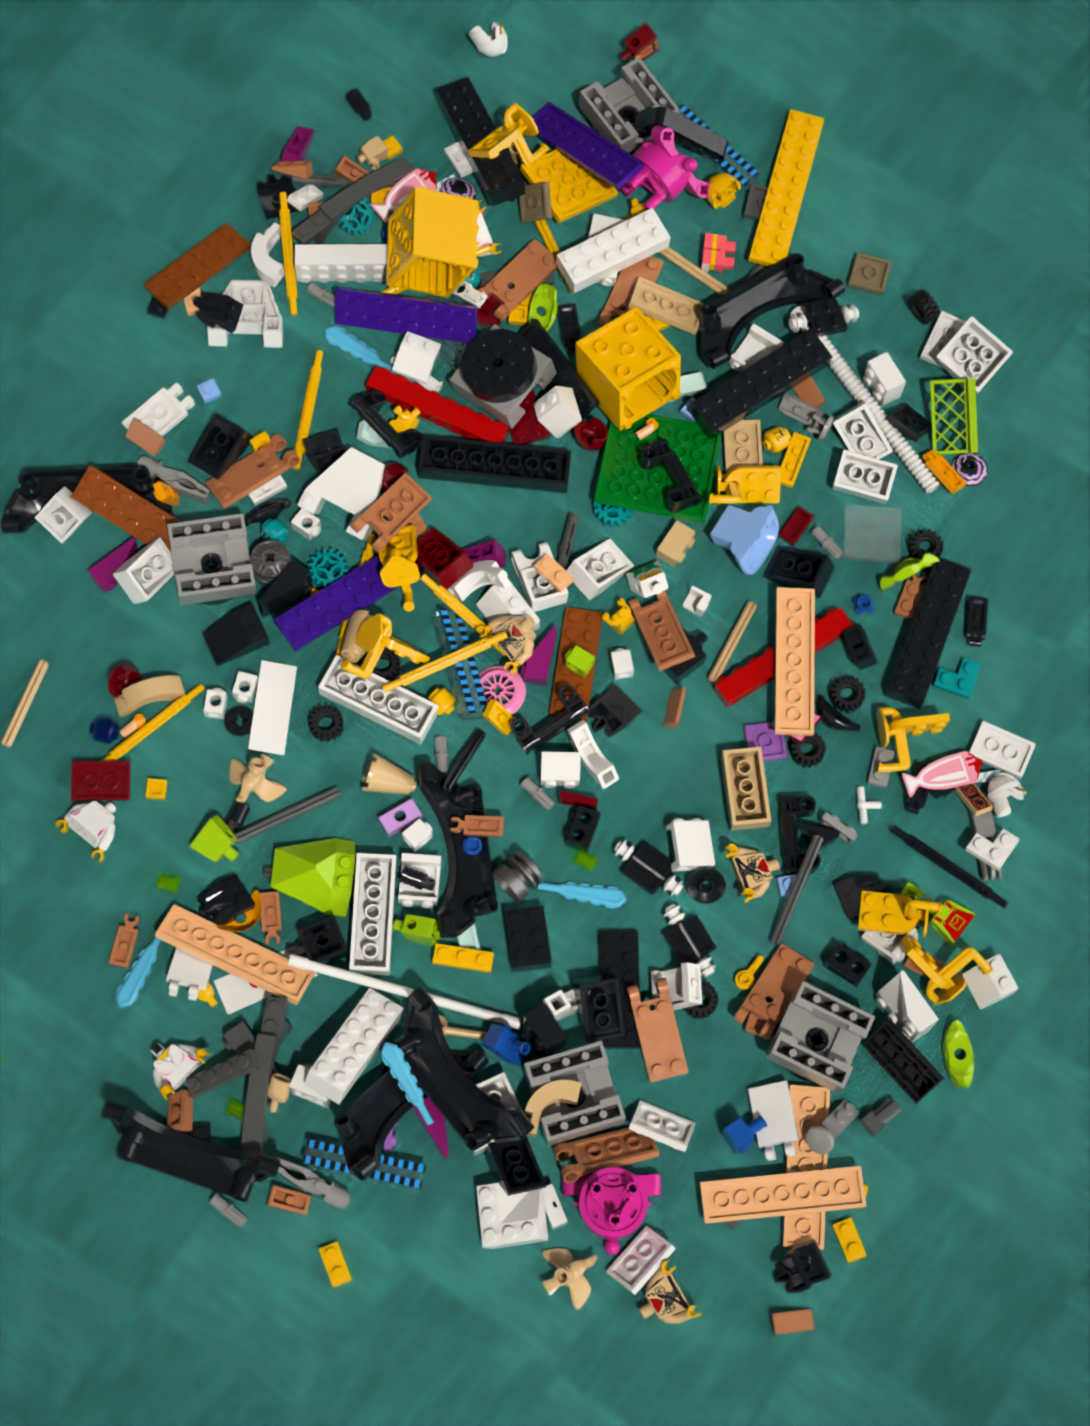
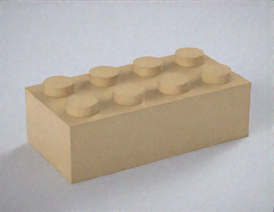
[721,747,771,831]

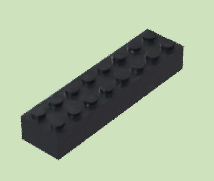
[435,76,525,206]
[689,328,833,440]
[418,435,571,493]
[885,556,972,709]

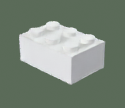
[832,450,898,504]

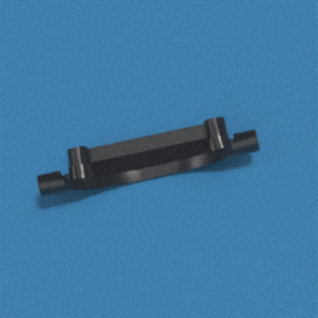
[700,253,845,369]
[1,466,173,533]
[418,763,498,938]
[391,987,534,1151]
[334,1050,489,1181]
[101,1100,281,1202]

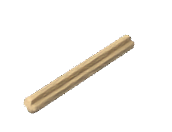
[658,247,730,295]
[708,601,757,684]
[1,660,49,747]

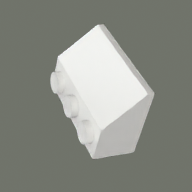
[476,579,540,631]

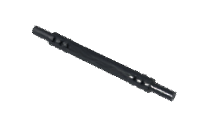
[890,825,1008,908]

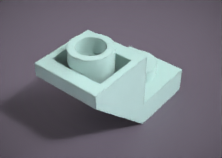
[669,372,707,403]
[357,420,393,449]

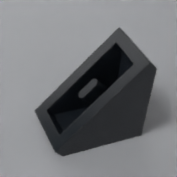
[799,822,840,851]

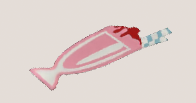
[371,168,456,223]
[902,751,1002,797]

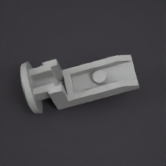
[778,392,834,441]
[806,1099,860,1154]

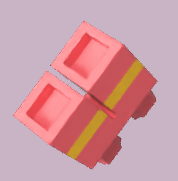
[701,233,736,273]

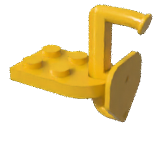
[468,103,550,166]
[709,466,781,505]
[378,525,420,612]
[340,613,430,679]
[877,707,950,773]
[858,890,942,937]
[901,935,993,1005]

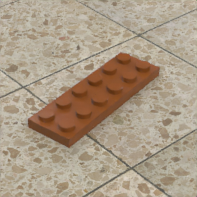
[144,223,251,310]
[71,465,182,552]
[549,607,603,722]

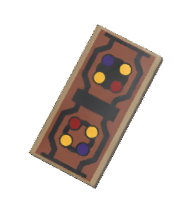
[955,783,993,817]

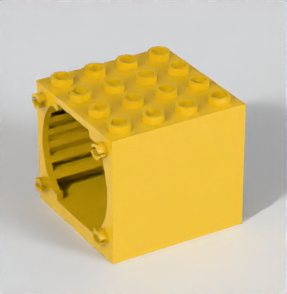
[386,186,479,298]
[576,306,681,431]

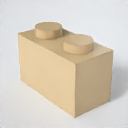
[656,520,696,568]

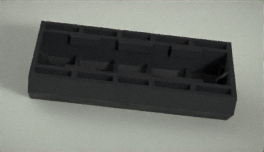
[862,1018,944,1104]

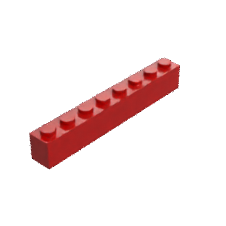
[366,366,508,443]
[714,607,853,709]

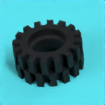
[907,289,940,325]
[908,529,944,559]
[372,647,400,681]
[830,676,866,713]
[308,705,344,742]
[790,732,826,768]
[683,981,719,1019]

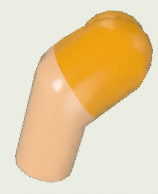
[635,418,658,440]
[120,713,146,738]

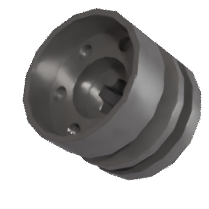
[250,540,291,588]
[492,850,544,903]

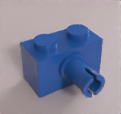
[481,1023,531,1066]
[721,1115,767,1154]

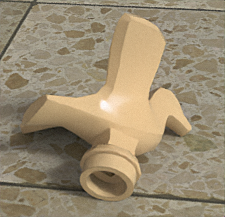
[229,754,287,803]
[542,1248,598,1310]

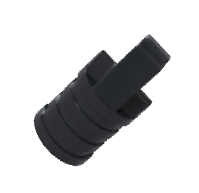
[345,88,372,121]
[225,801,251,833]
[399,865,436,891]

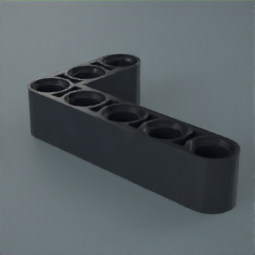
[633,107,729,160]

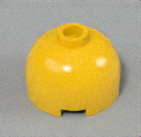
[706,172,741,209]

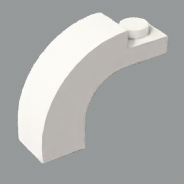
[251,222,285,288]
[447,560,511,601]
[567,720,619,789]
[543,989,578,1021]

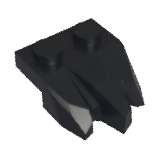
[257,174,299,220]
[193,292,244,334]
[302,429,347,474]
[588,684,643,738]
[834,872,891,920]
[197,874,255,926]
[774,1239,832,1293]

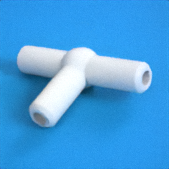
[857,786,882,824]

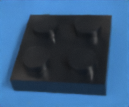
[887,403,932,442]

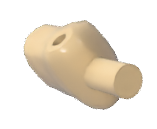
[267,1073,292,1112]

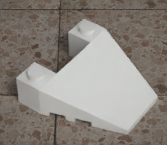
[207,280,284,348]
[297,447,385,540]

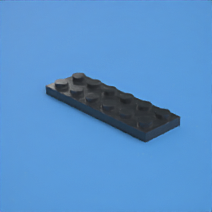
[520,319,600,427]
[599,930,641,1049]

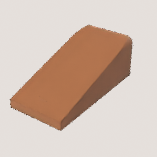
[333,155,371,184]
[271,160,313,179]
[265,1185,311,1215]
[771,1309,815,1336]

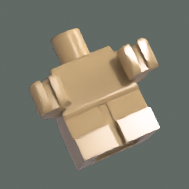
[357,136,388,172]

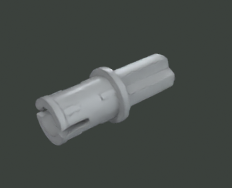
[306,283,335,308]
[811,526,843,559]
[434,736,449,775]
[520,777,555,810]
[209,1193,247,1227]

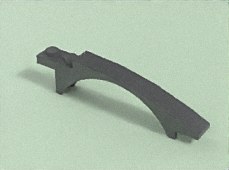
[292,157,415,245]
[241,997,292,1153]

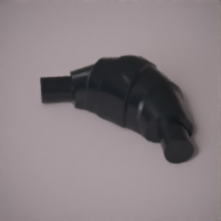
[244,500,291,527]
[817,696,861,732]

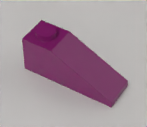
[282,126,315,161]
[88,537,138,594]
[463,539,506,567]
[521,627,557,686]
[413,1097,449,1160]

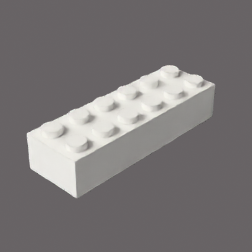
[556,208,671,294]
[295,244,387,283]
[318,655,439,745]
[349,853,397,976]
[305,988,404,1105]

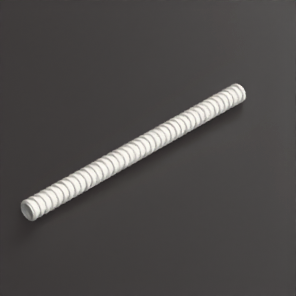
[790,306,940,493]

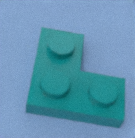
[933,657,981,700]

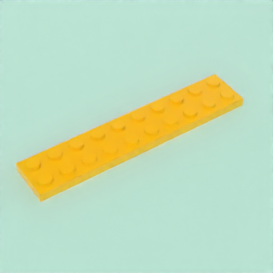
[748,109,825,267]

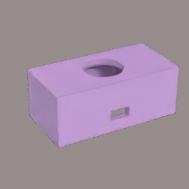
[378,799,422,838]

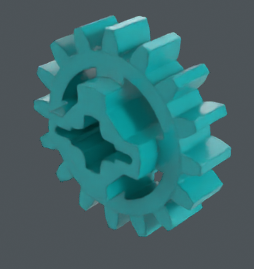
[338,198,376,235]
[593,503,634,528]
[308,548,349,588]

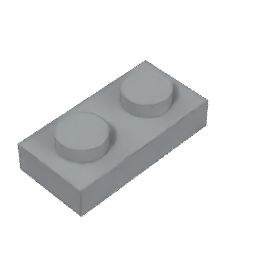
[867,746,895,789]
[820,812,858,846]

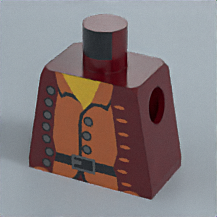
[618,23,659,64]

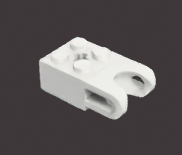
[511,542,568,612]

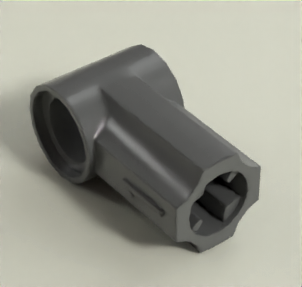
[860,1098,902,1137]

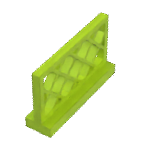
[930,378,978,454]

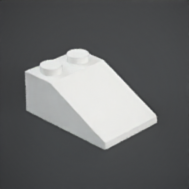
[833,400,893,459]
[113,537,174,604]
[567,538,634,601]

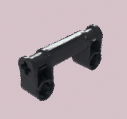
[350,390,422,458]
[639,439,703,513]
[511,685,591,755]
[778,795,821,875]

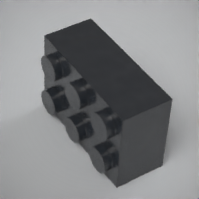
[504,905,552,973]
[522,1003,567,1058]

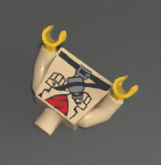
[476,615,536,674]
[724,844,780,903]
[638,1259,702,1324]

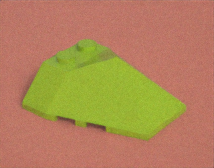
[270,838,356,917]

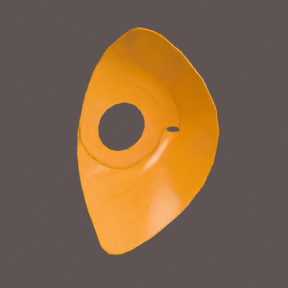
[217,890,262,932]

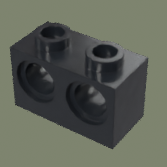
[843,624,878,670]
[564,805,601,853]
[824,943,872,988]

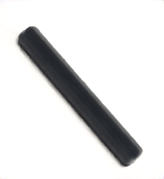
[441,729,486,792]

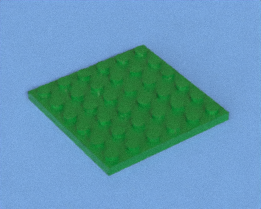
[594,414,722,524]

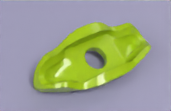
[528,283,558,332]
[880,552,940,592]
[942,1020,974,1088]

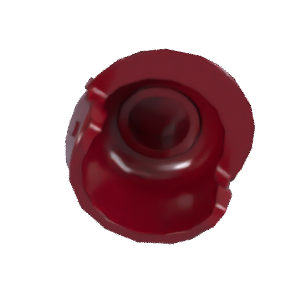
[574,417,608,451]
[381,463,409,492]
[107,663,142,697]

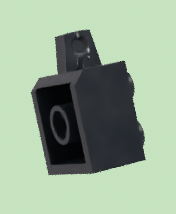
[652,627,708,685]
[289,915,349,965]

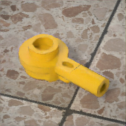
[735,955,764,990]

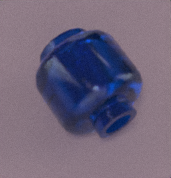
[89,717,119,744]

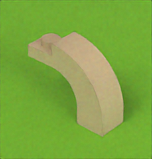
[114,675,185,717]
[525,1080,582,1138]

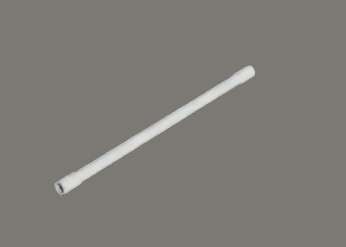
[288,954,521,1029]

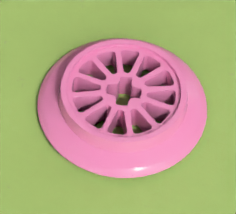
[471,666,526,715]

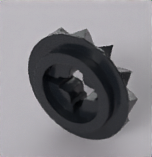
[224,706,253,737]

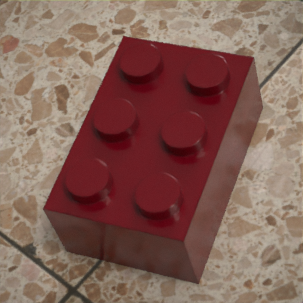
[414,527,474,590]

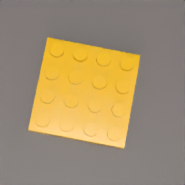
[520,149,619,223]

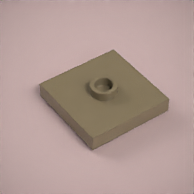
[519,182,552,224]
[848,252,892,295]

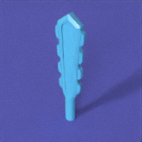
[325,326,395,374]
[538,882,627,909]
[115,937,162,1008]
[381,1042,434,1126]

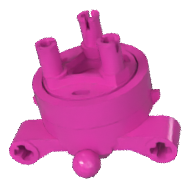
[621,125,710,211]
[562,1167,661,1255]

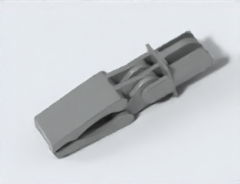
[138,456,211,505]
[969,809,1003,881]
[276,1157,350,1209]

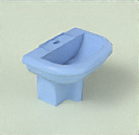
[710,505,779,575]

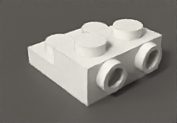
[861,928,918,965]

